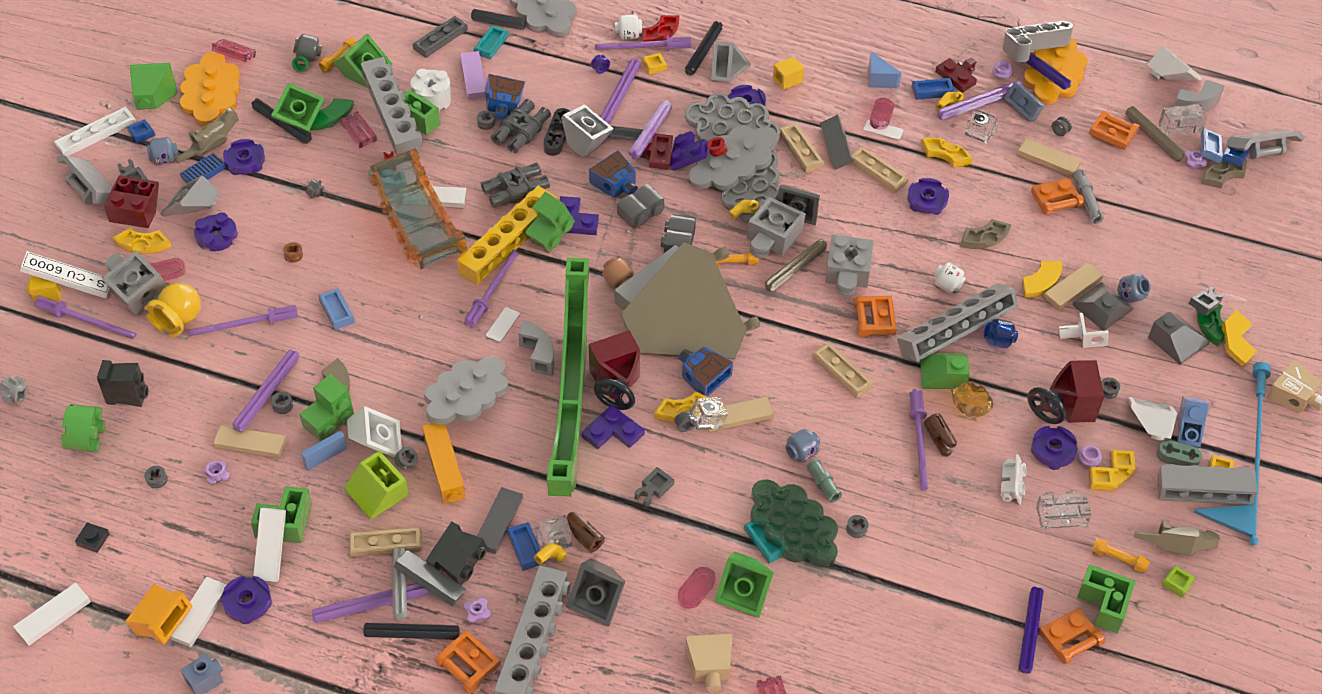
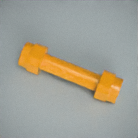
[318,37,357,72]
[712,251,759,266]
[1092,538,1150,573]

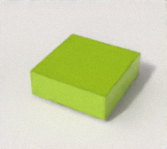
[1162,565,1196,598]

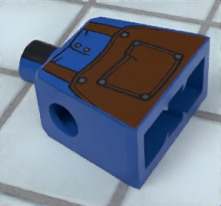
[485,74,525,120]
[589,150,638,197]
[678,347,733,397]

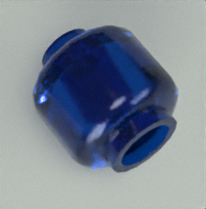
[984,318,1018,349]

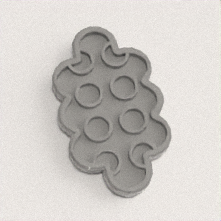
[510,0,577,37]
[685,93,781,142]
[689,126,778,190]
[721,151,781,223]
[424,357,508,425]

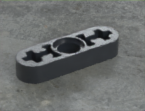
[543,108,570,156]

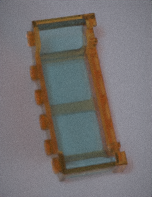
[369,148,467,270]

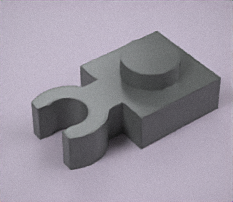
[118,159,148,180]
[1189,287,1225,315]
[635,467,674,507]

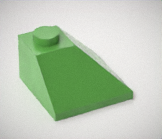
[333,34,392,87]
[130,62,178,110]
[271,83,325,133]
[920,351,970,390]
[714,551,774,618]

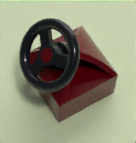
[589,330,640,410]
[1027,360,1105,424]

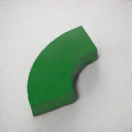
[310,98,354,130]
[1197,304,1225,347]

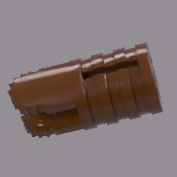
[924,413,957,457]
[566,512,605,553]

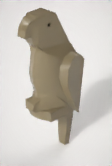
[175,108,239,163]
[1134,520,1220,556]

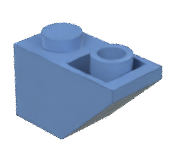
[1177,396,1209,447]

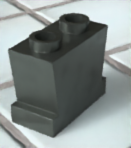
[97,360,149,407]
[425,521,487,586]

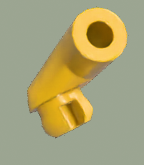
[936,91,964,110]
[728,200,759,220]
[534,543,567,565]

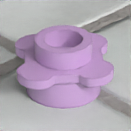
[1185,150,1207,169]
[204,460,230,484]
[464,598,491,623]

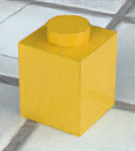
[773,56,805,90]
[26,275,61,302]

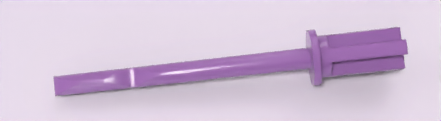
[595,36,691,51]
[464,249,518,328]
[34,296,137,338]
[188,305,298,336]
[909,389,928,490]

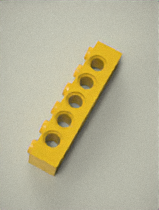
[457,186,557,286]

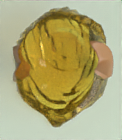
[951,382,993,418]

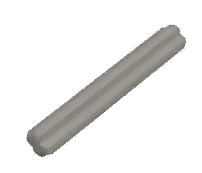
[392,547,407,621]

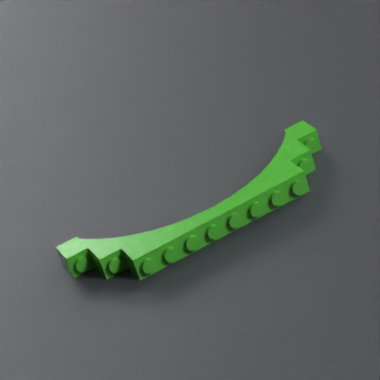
[547,258,589,497]

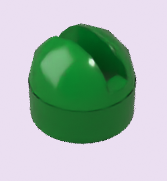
[292,56,309,72]

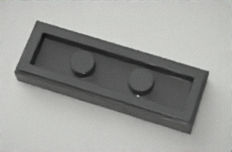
[412,16,468,58]
[820,114,854,170]
[477,487,523,554]
[393,550,466,606]

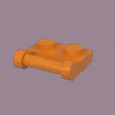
[1089,110,1140,150]
[1031,177,1085,215]
[853,296,897,338]
[1038,607,1105,664]
[435,630,501,694]

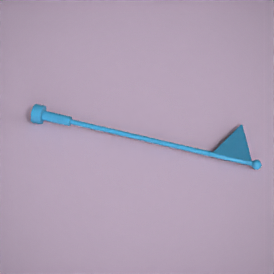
[1194,362,1271,545]

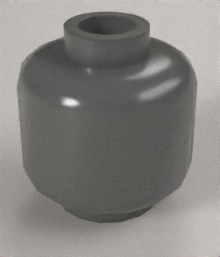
[293,34,322,62]

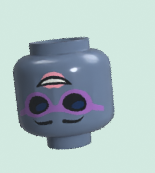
[147,137,178,165]
[1117,273,1151,303]
[785,429,820,462]

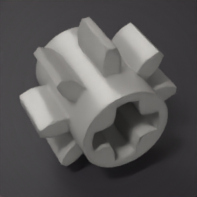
[0,376,28,404]

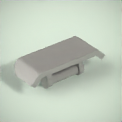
[1227,129,1305,159]
[57,155,113,206]

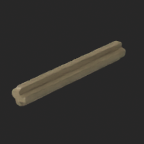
[1125,106,1185,161]
[765,239,828,291]

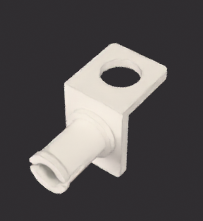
[1059,313,1109,348]

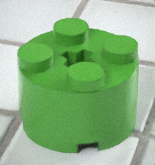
[61,404,105,452]

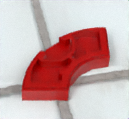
[642,15,680,42]

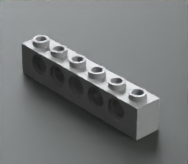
[361,57,423,158]
[897,283,1018,362]
[494,565,571,694]

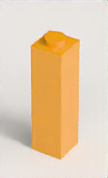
[422,423,466,504]

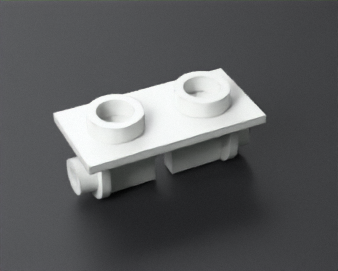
[1000,454,1027,505]

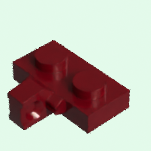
[935,57,977,93]
[640,133,673,170]

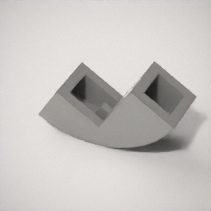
[1172,80,1225,115]
[518,320,554,376]

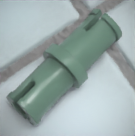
[807,459,842,503]

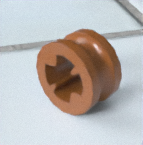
[283,242,303,263]

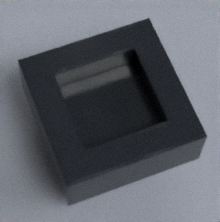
[75,522,109,553]

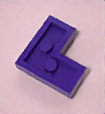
[669,131,708,171]
[560,196,599,235]
[581,405,645,449]

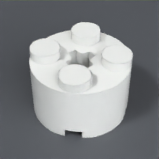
[410,69,451,112]

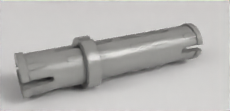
[1072,169,1104,224]

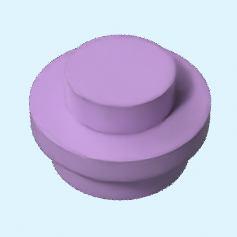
[992,61,1012,79]
[1079,445,1102,467]

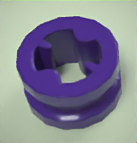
[591,54,610,74]

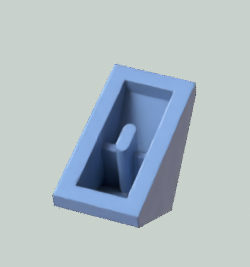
[868,52,901,88]

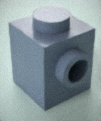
[180,653,223,694]

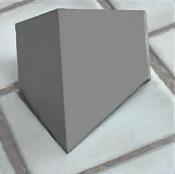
[711,41,751,82]

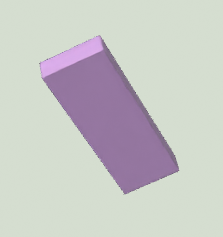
[460,51,486,99]

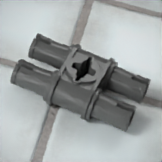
[491,99,551,153]
[481,162,550,208]

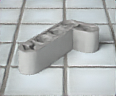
[1003,21,1073,62]

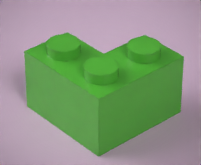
[384,90,440,135]
[525,192,575,253]
[299,374,354,441]
[251,486,312,543]
[1077,564,1135,634]

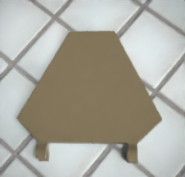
[621,242,760,359]

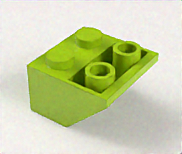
[344,450,409,520]

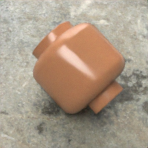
[602,257,634,289]

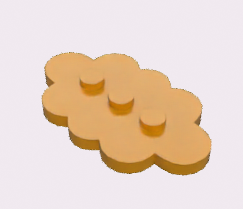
[1023,38,1088,105]
[180,52,240,126]

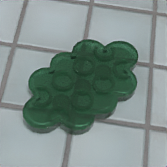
[750,479,838,567]

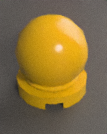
[144,283,201,338]

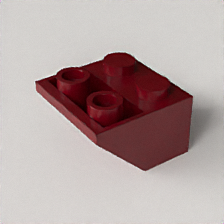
[104,175,159,228]

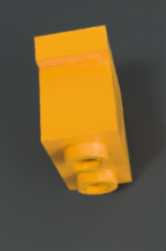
[125,583,193,645]

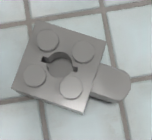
[747,197,805,258]
[825,235,874,296]
[102,251,168,316]

